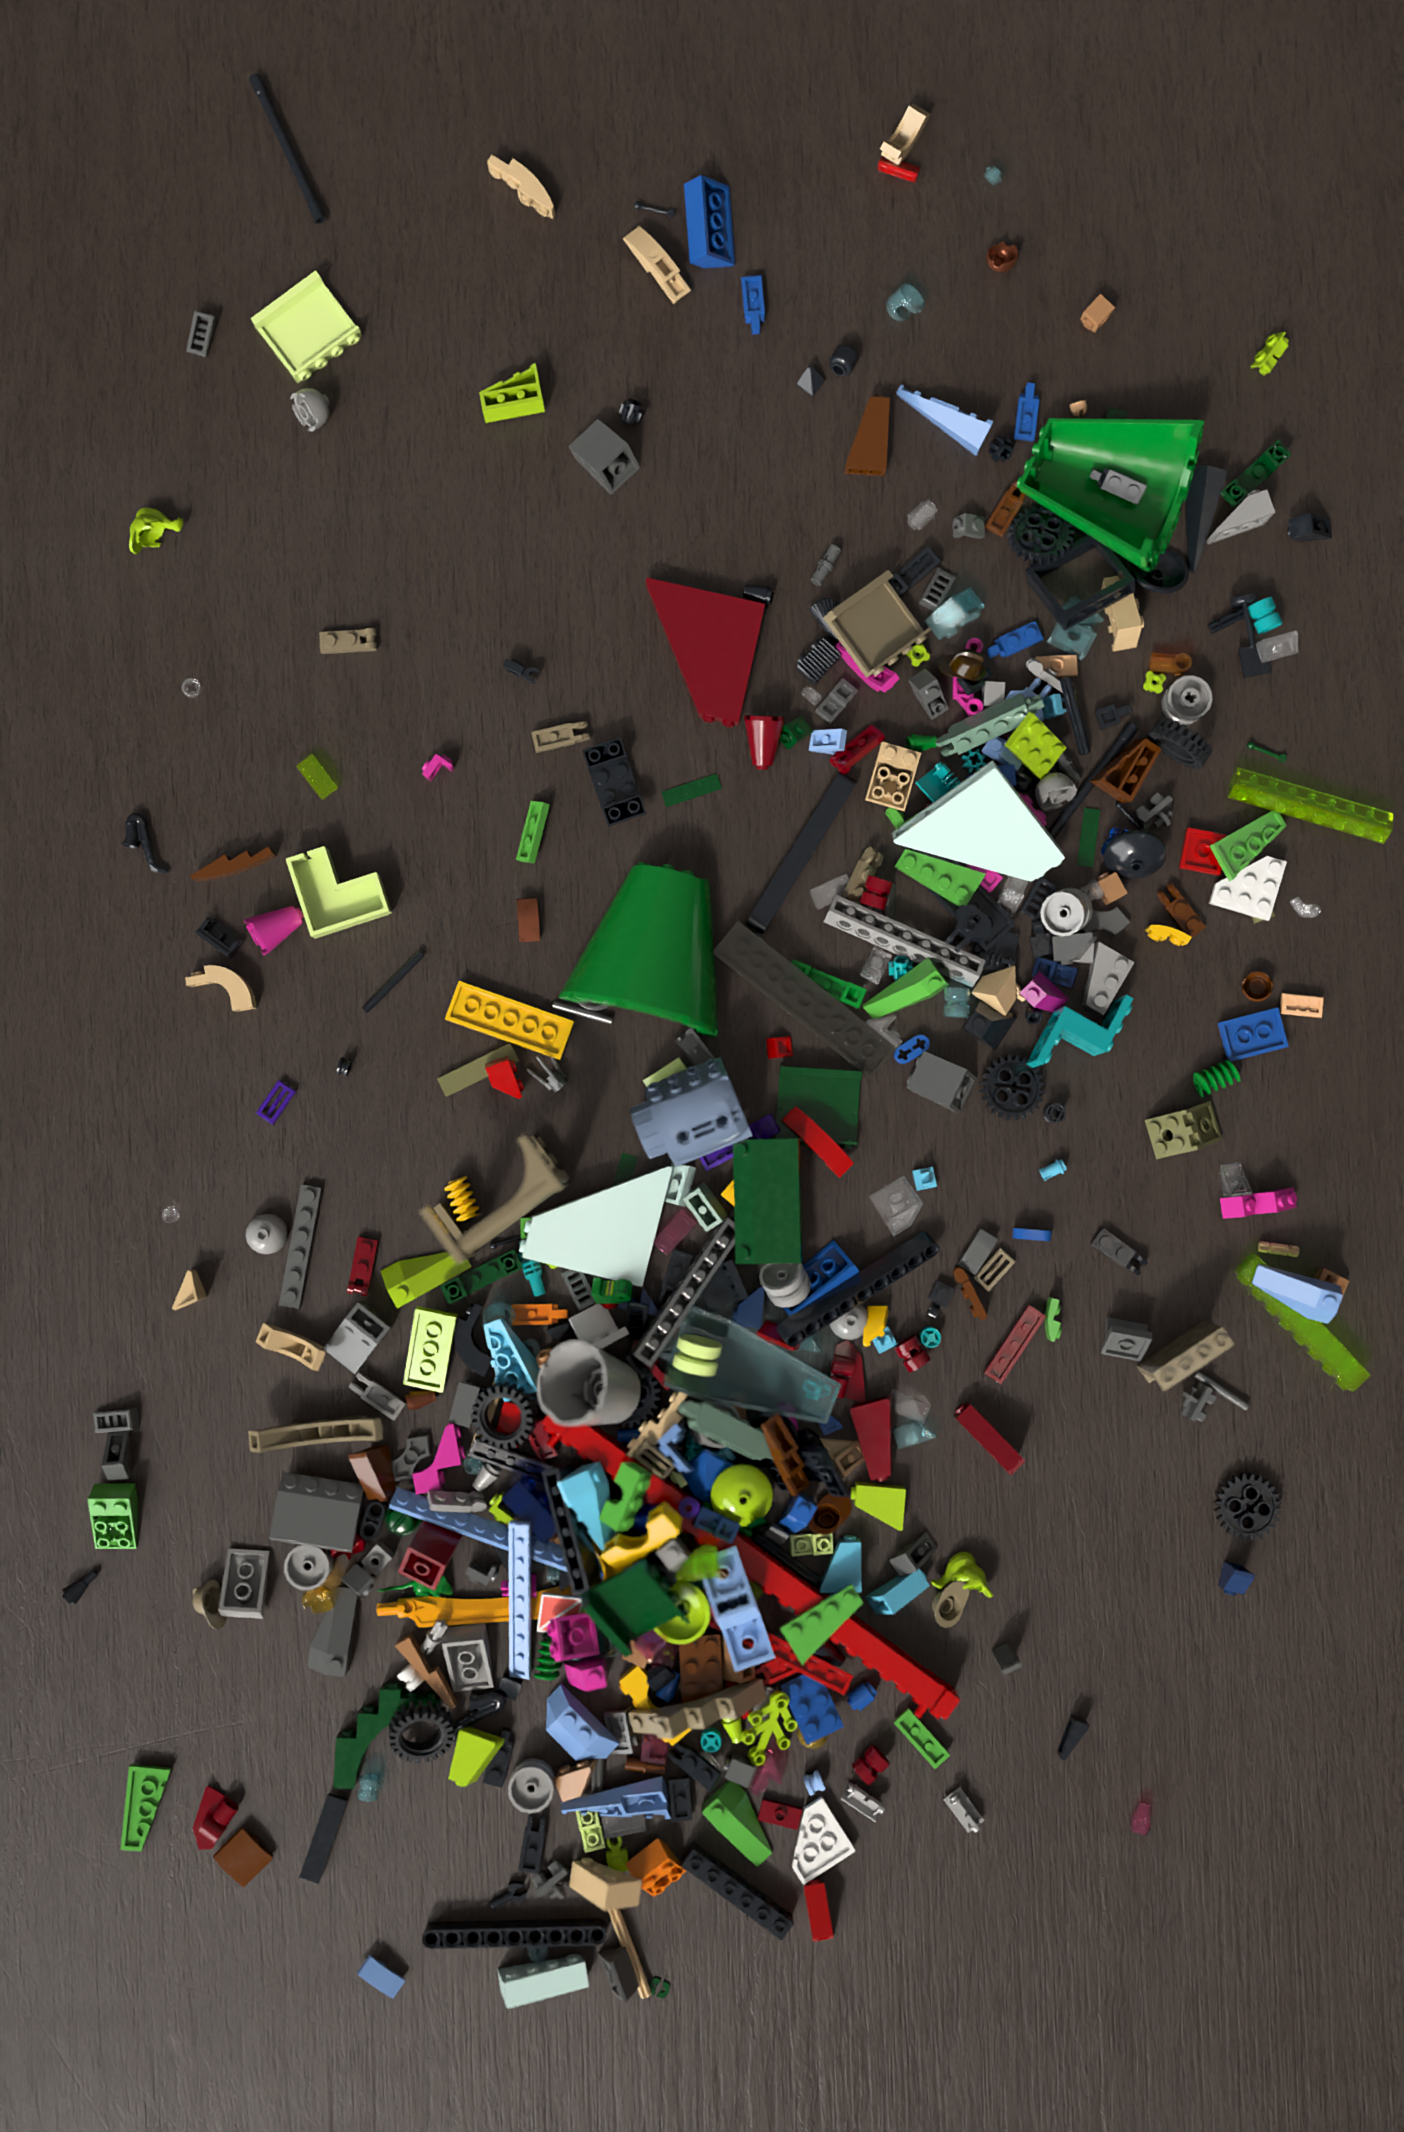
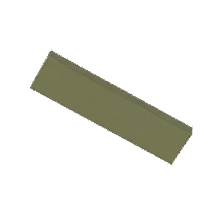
[437,1043,520,1097]

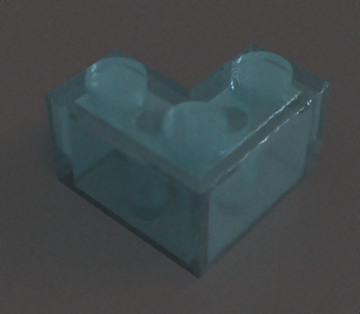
[925,587,985,640]

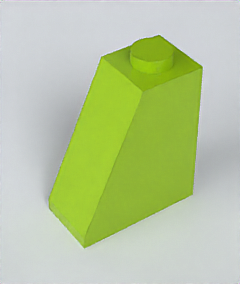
[850,1482,906,1531]
[448,1726,505,1787]

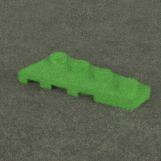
[895,849,986,907]
[780,1583,863,1664]
[120,1764,172,1852]

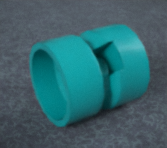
[1248,597,1283,634]

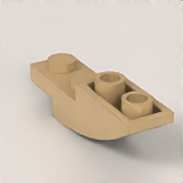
[487,155,555,219]
[623,226,691,304]
[626,1388,688,1457]

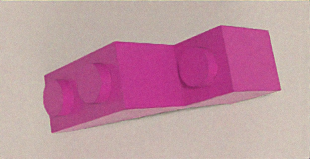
[1220,1187,1297,1219]
[412,1422,466,1494]

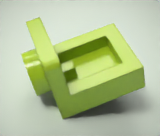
[489,1491,515,1526]

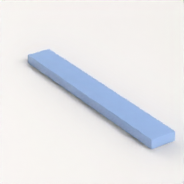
[509,1520,531,1679]

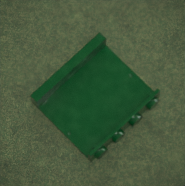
[775,1066,862,1149]
[580,1559,690,1657]

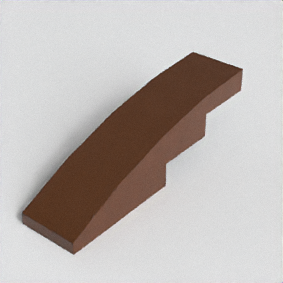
[190,847,276,882]
[761,1413,810,1496]

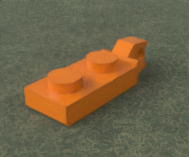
[511,1303,569,1325]

